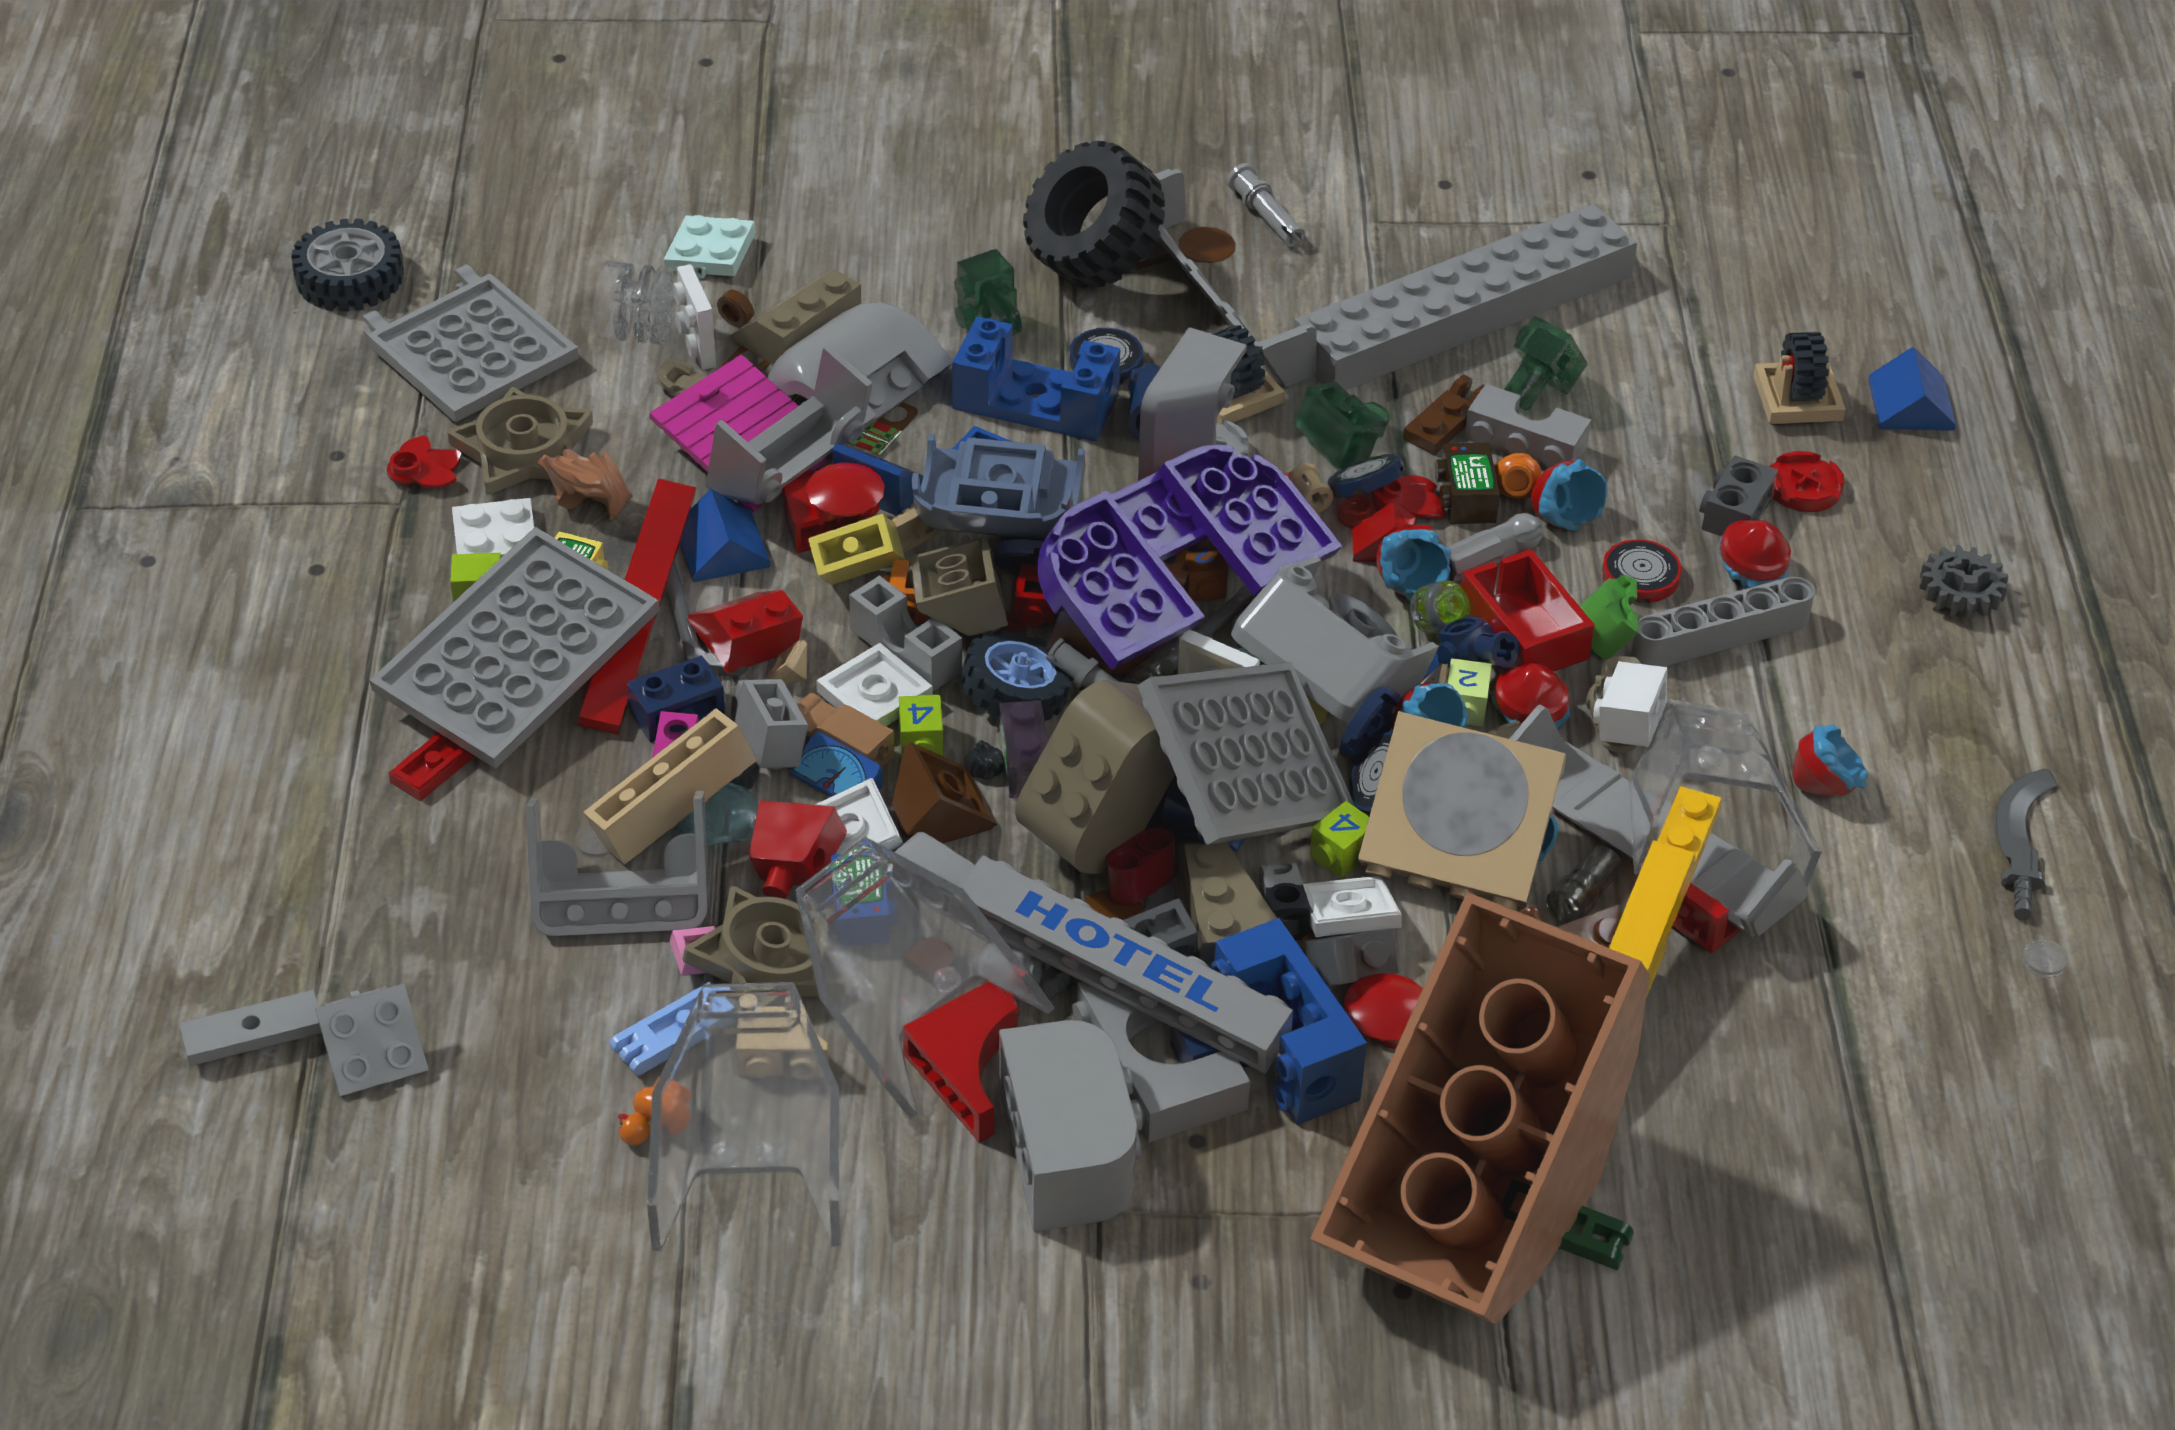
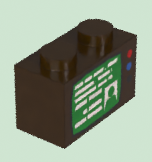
[1435,442,1500,524]

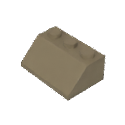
[731,269,862,365]
[910,535,1008,636]

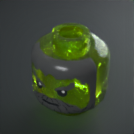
[1410,580,1470,635]

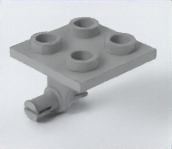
[315,983,429,1096]

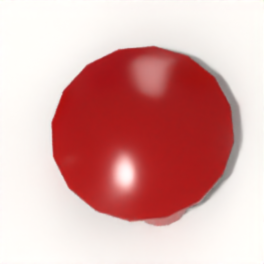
[806,462,885,520]
[1344,973,1423,1049]

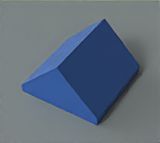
[1868,347,1956,430]
[833,442,924,516]
[680,489,770,582]

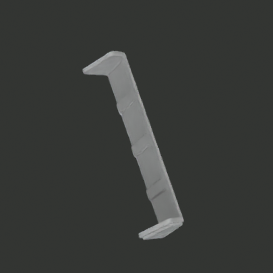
[1154,169,1317,388]
[1510,705,1808,938]

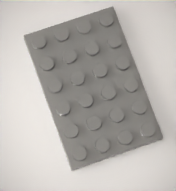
[369,527,660,769]
[1137,662,1356,845]

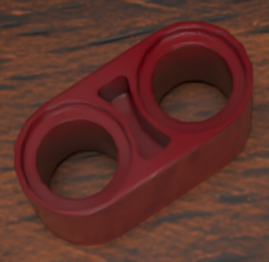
[1106,827,1177,905]

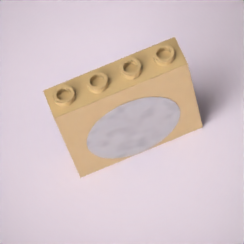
[1358,711,1566,911]

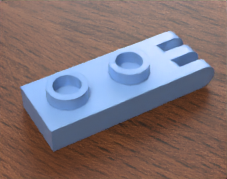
[609,982,736,1075]

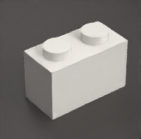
[1593,661,1667,747]

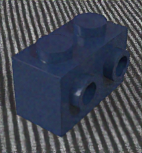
[627,655,725,743]

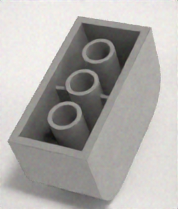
[999,1020,1143,1232]

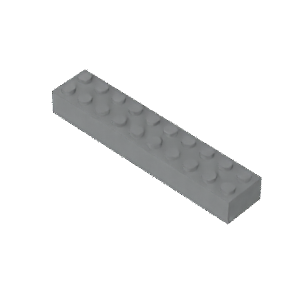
[1294,204,1637,395]

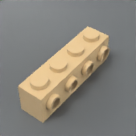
[583,708,757,865]

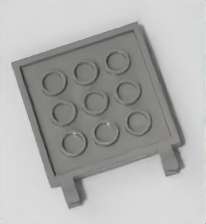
[361,265,579,423]

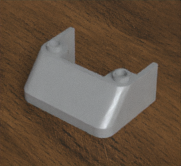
[1138,327,1247,481]
[706,344,873,504]
[1231,556,1439,722]
[525,790,708,936]

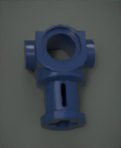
[1437,615,1520,669]

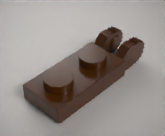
[1403,374,1485,454]

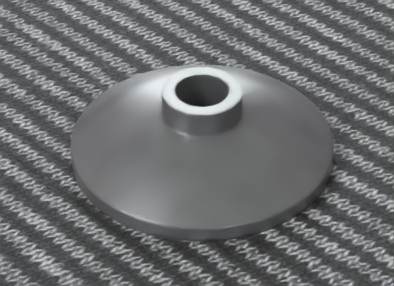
[1328,593,1397,638]

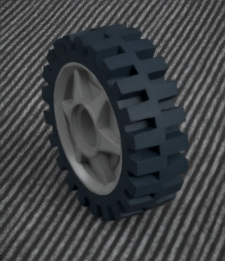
[291,218,404,312]

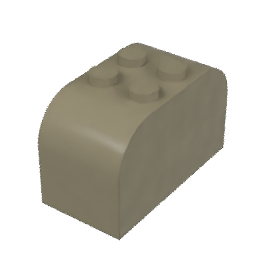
[1015,680,1175,874]

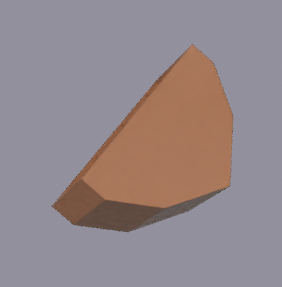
[1310,892,1650,1325]

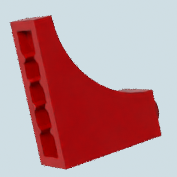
[903,980,1020,1143]

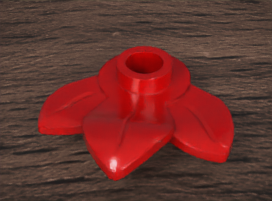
[387,435,462,488]
[1371,475,1445,525]

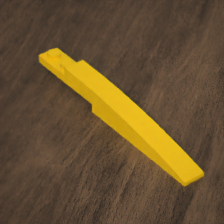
[1609,786,1722,998]

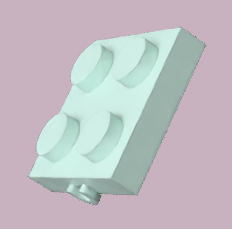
[664,215,756,279]

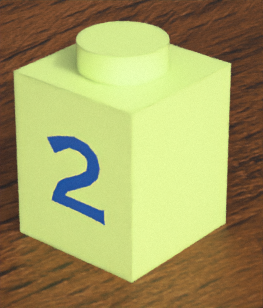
[1447,658,1492,727]

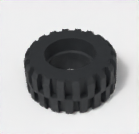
[1023,141,1165,288]

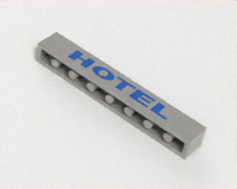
[954,855,1293,1073]

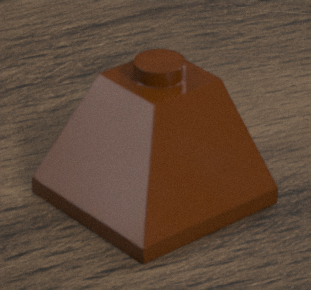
[892,742,997,844]

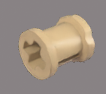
[1288,463,1334,513]

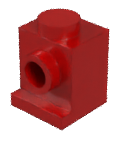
[1014,564,1056,627]

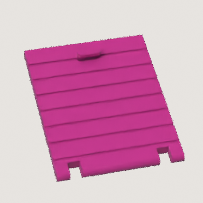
[649,354,833,513]

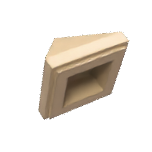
[766,639,807,684]

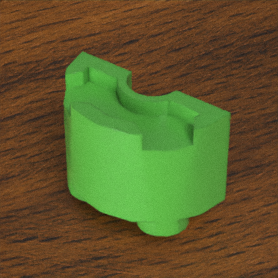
[1579,575,1638,660]

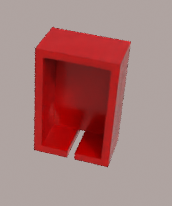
[1458,549,1595,672]

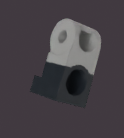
[1259,863,1310,941]

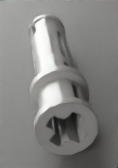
[1227,163,1305,248]

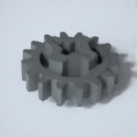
[1919,545,2009,618]

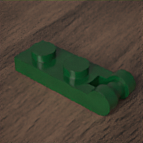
[1502,1180,1634,1271]

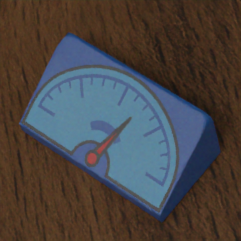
[791,731,883,797]

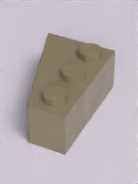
[1182,842,1277,968]

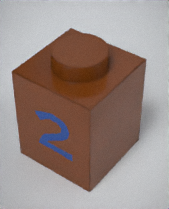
[1182,538,1228,602]

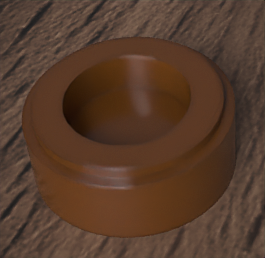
[717,289,754,327]

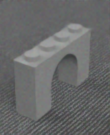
[1073,982,1250,1142]

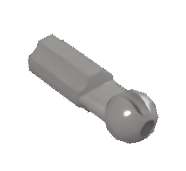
[1447,513,1543,583]

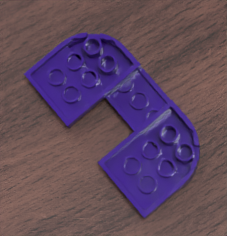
[1038,445,1342,670]

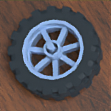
[960,630,1073,724]

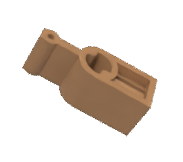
[797,693,894,767]

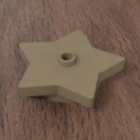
[447,387,593,495]
[683,886,850,1008]

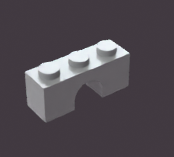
[1464,384,1592,468]
[849,576,962,692]

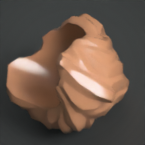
[537,449,633,521]

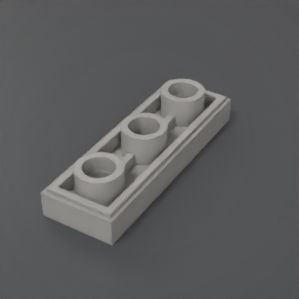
[179,989,321,1066]

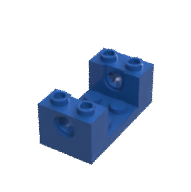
[952,317,1121,441]
[1211,918,1367,1125]

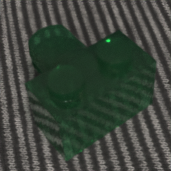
[954,249,1022,336]
[1504,315,1588,411]
[1294,381,1390,469]

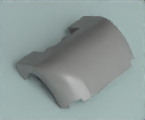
[768,302,953,428]

